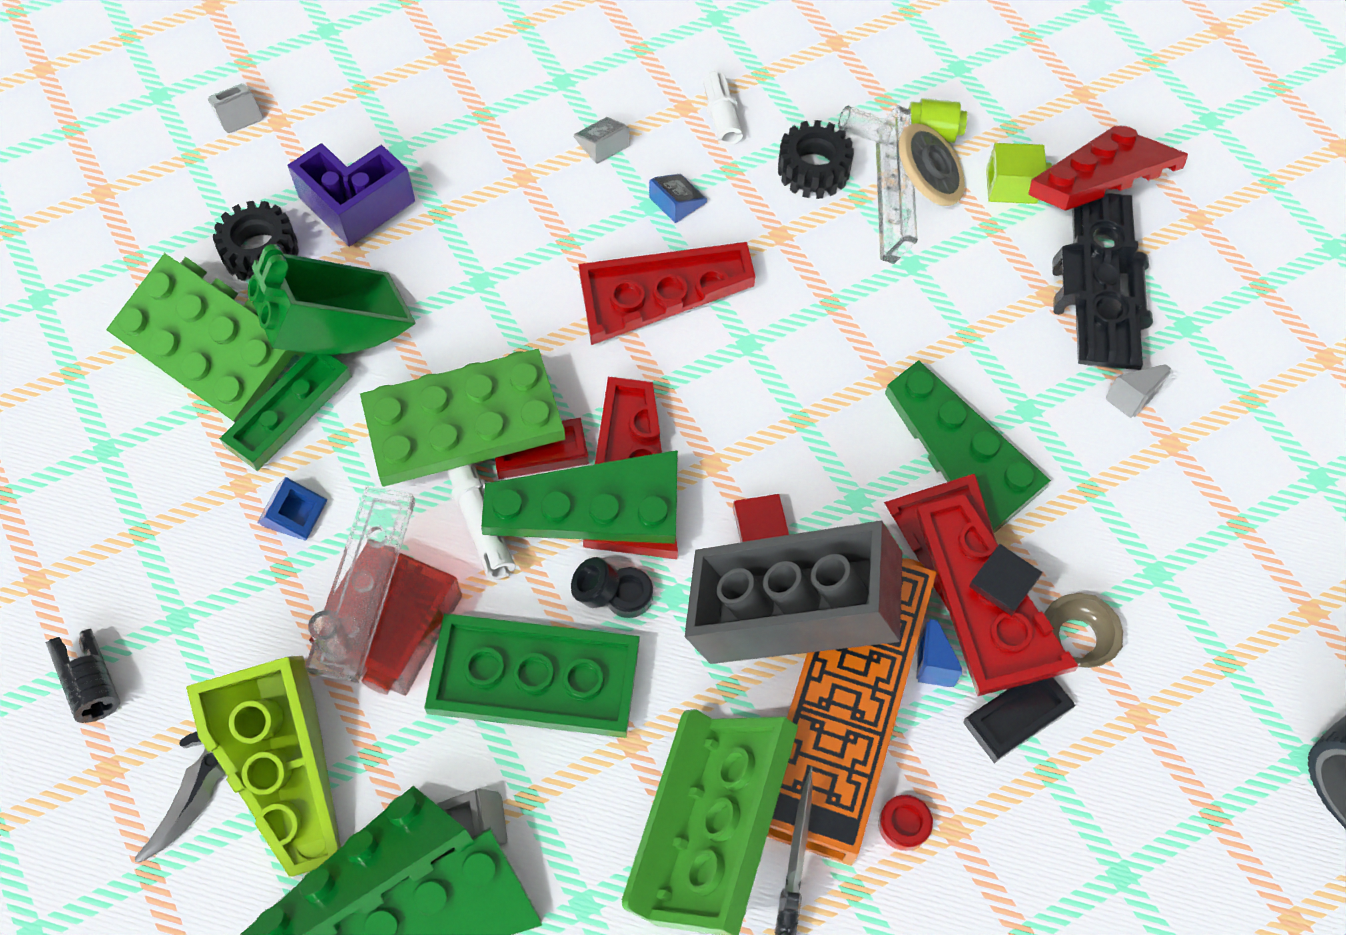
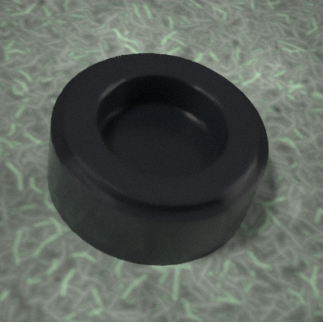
[571,557,619,608]
[607,567,653,618]

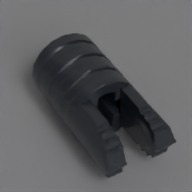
[45,628,121,723]

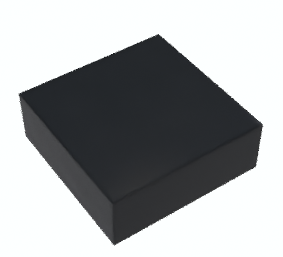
[969,544,1043,616]

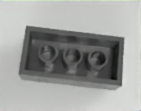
[684,520,903,664]

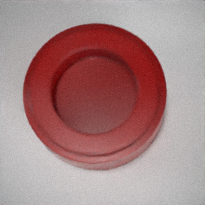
[878,795,933,851]

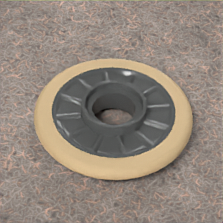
[899,124,965,206]

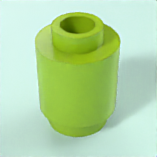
[906,98,967,143]

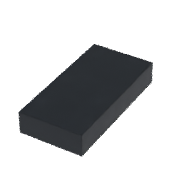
[963,677,1076,764]

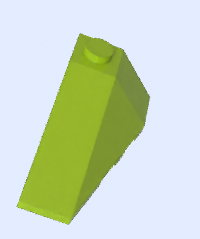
[186,656,341,878]

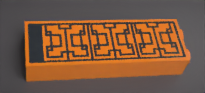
[767,558,937,866]

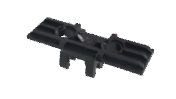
[1052,193,1153,370]

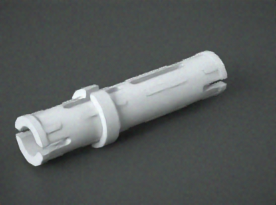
[446,463,516,580]

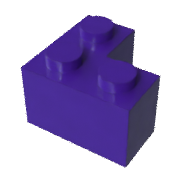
[287,142,416,247]

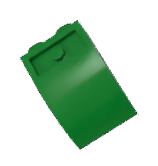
[248,244,416,355]

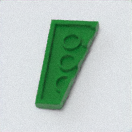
[481,450,678,544]

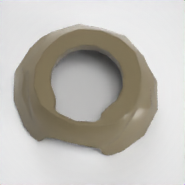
[1044,593,1123,668]

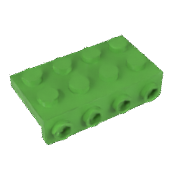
[106,252,306,422]
[360,348,565,487]
[622,709,798,935]

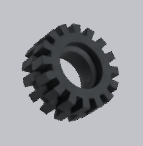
[777,120,854,199]
[213,200,299,281]

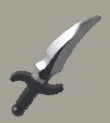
[135,731,226,863]
[775,766,812,935]

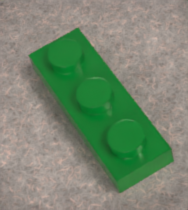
[219,353,352,472]

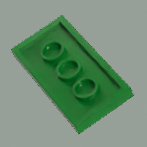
[424,613,640,738]

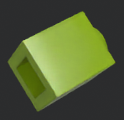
[986,143,1052,204]

